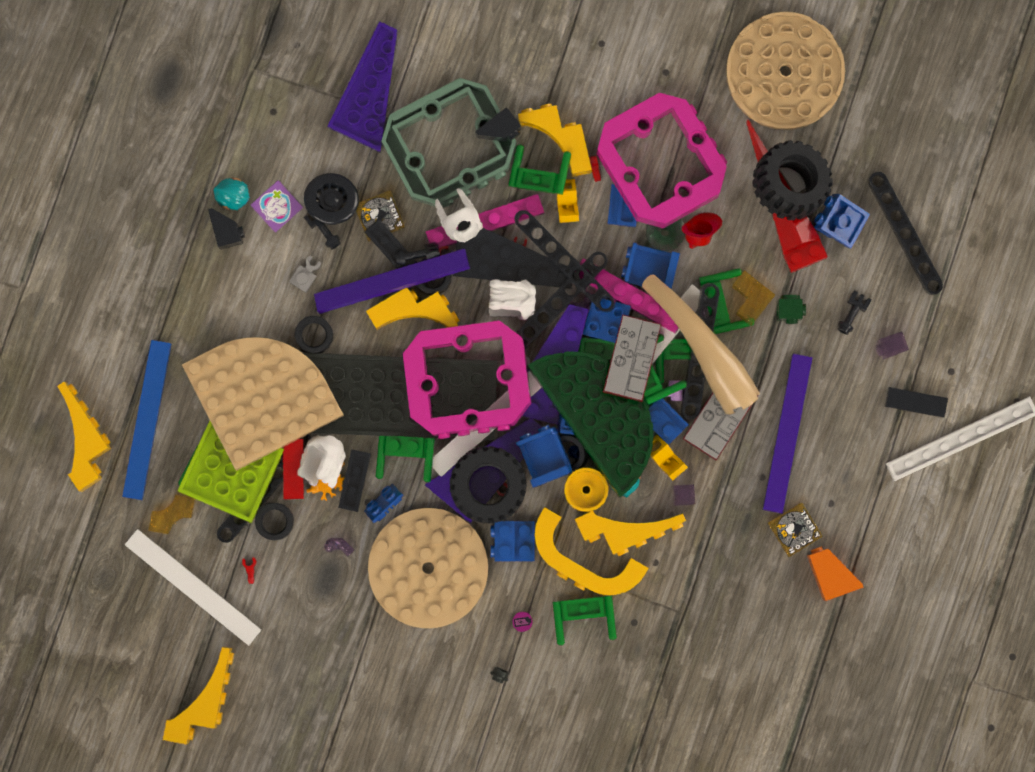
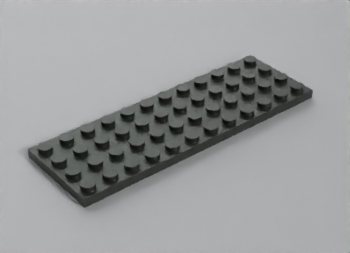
[303,353,498,440]

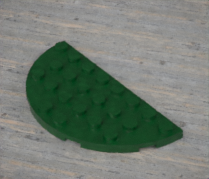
[527,352,653,498]

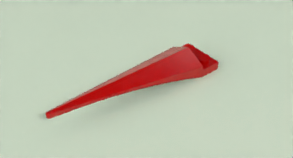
[746,120,828,273]

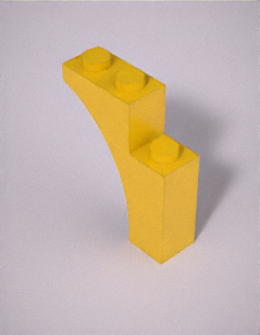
[518,104,592,177]
[366,288,460,330]

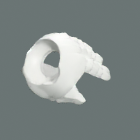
[435,188,483,243]
[489,279,536,320]
[297,434,346,488]

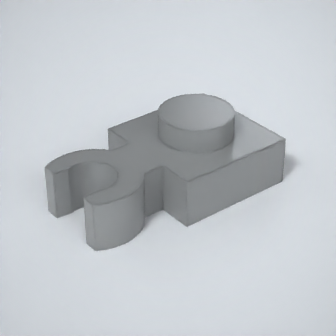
[289,256,321,293]

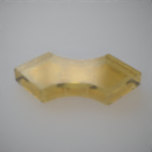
[148,495,196,534]

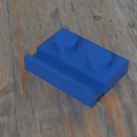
[607,184,640,228]
[649,398,689,445]

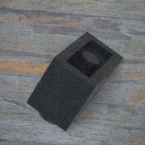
[475,107,521,142]
[208,208,245,250]

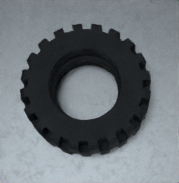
[752,140,833,220]
[450,446,527,524]

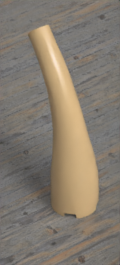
[642,274,760,415]

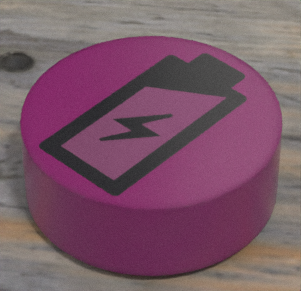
[512,612,533,632]

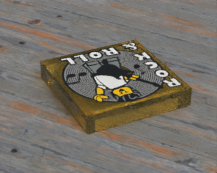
[356,190,405,242]
[767,502,823,557]

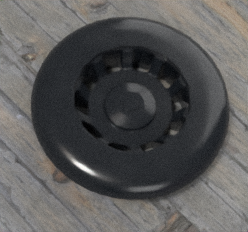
[304,173,359,225]

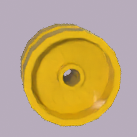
[564,468,608,512]

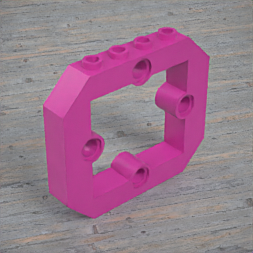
[596,93,727,228]
[403,320,531,439]

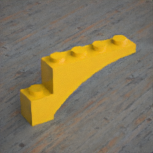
[57,382,111,492]
[574,511,686,557]
[163,647,234,744]

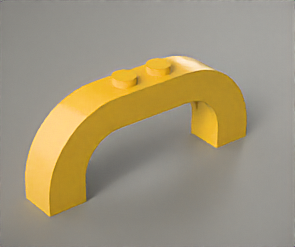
[535,507,649,595]

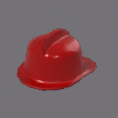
[682,212,723,249]

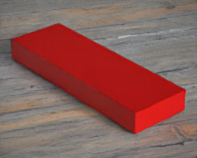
[283,439,304,500]

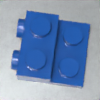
[814,194,870,248]
[491,521,535,562]

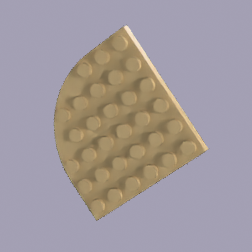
[182,337,344,471]

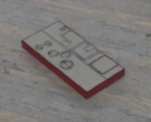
[603,315,662,402]
[683,393,758,461]

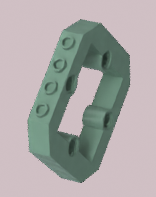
[382,78,516,208]

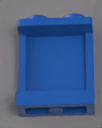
[621,242,680,289]
[516,425,573,488]

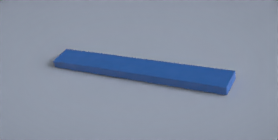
[122,340,172,500]

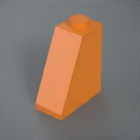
[807,546,864,601]

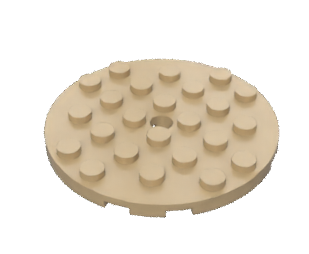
[726,12,845,130]
[368,508,488,628]

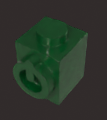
[776,295,806,324]

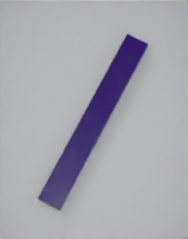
[314,249,470,314]
[762,354,813,514]

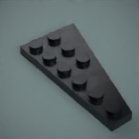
[453,221,572,289]

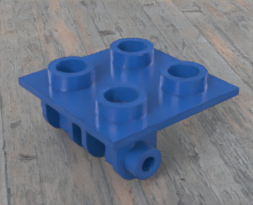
[582,299,631,343]
[364,483,404,523]

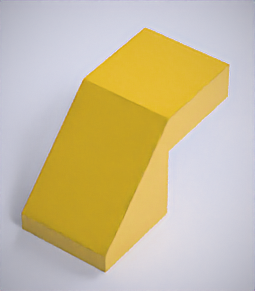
[556,179,579,223]
[650,435,688,481]

